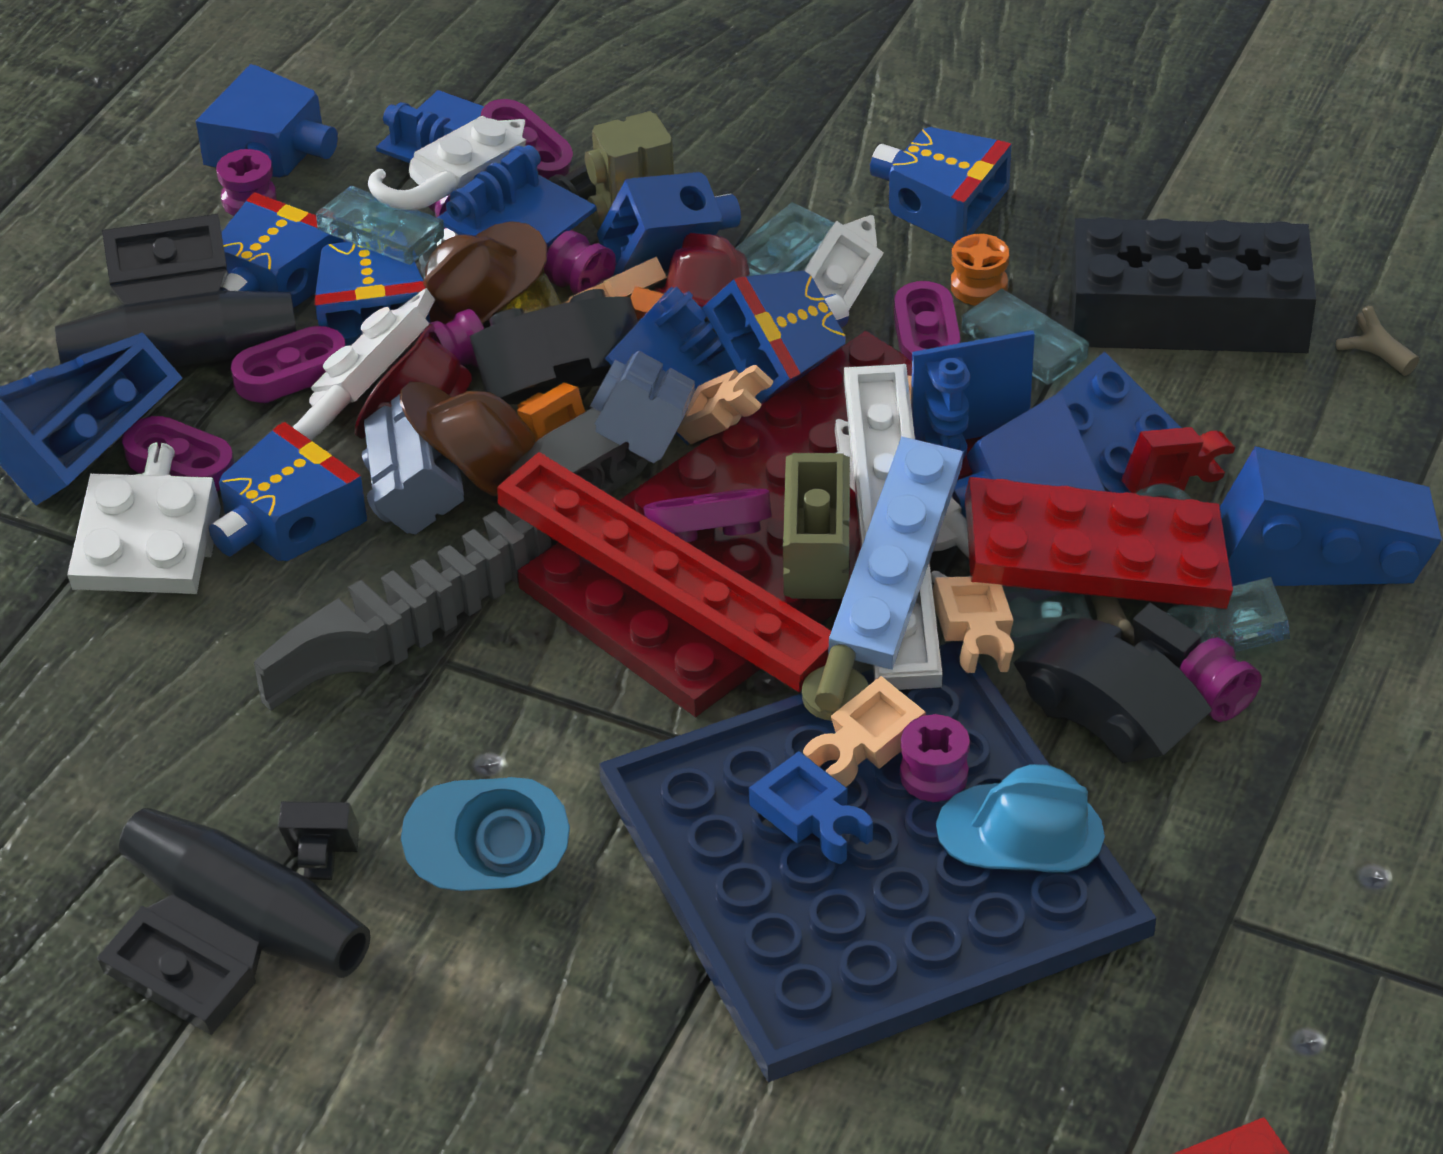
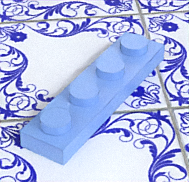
[828,436,963,670]

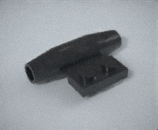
[55,214,297,368]
[97,808,371,1035]

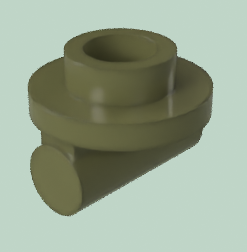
[802,645,868,721]

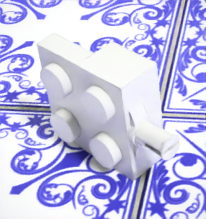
[67,443,221,594]

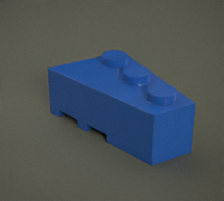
[0,332,182,506]
[1220,446,1442,587]

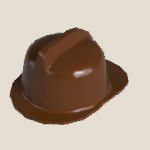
[423,221,547,325]
[400,382,536,496]

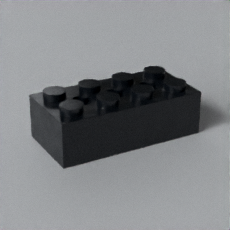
[1071,217,1316,353]

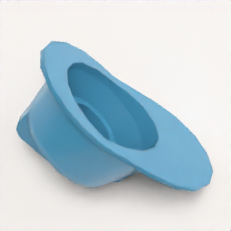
[936,765,1105,872]
[401,777,570,891]

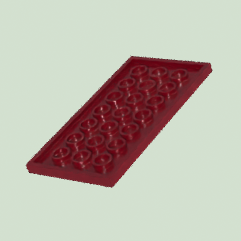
[517,331,984,718]

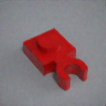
[1122,427,1235,495]

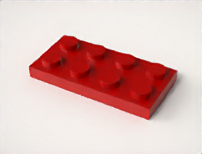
[965,477,1233,609]

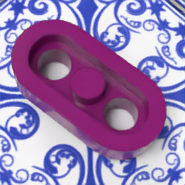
[481,99,573,180]
[894,281,960,361]
[231,326,345,403]
[122,416,234,492]
[643,489,772,542]

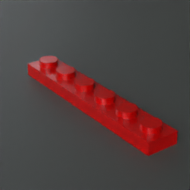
[497,452,831,692]

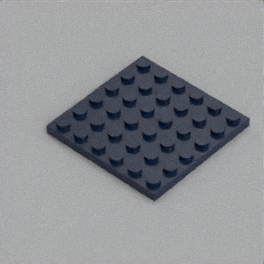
[599,641,1156,1083]

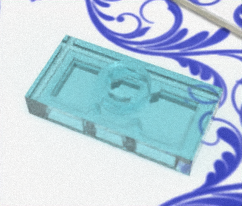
[316,186,445,265]
[961,288,1089,385]

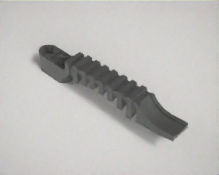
[254,408,649,711]

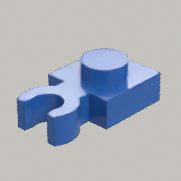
[749,752,873,864]

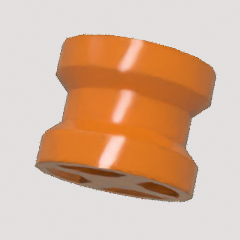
[951,234,1009,306]

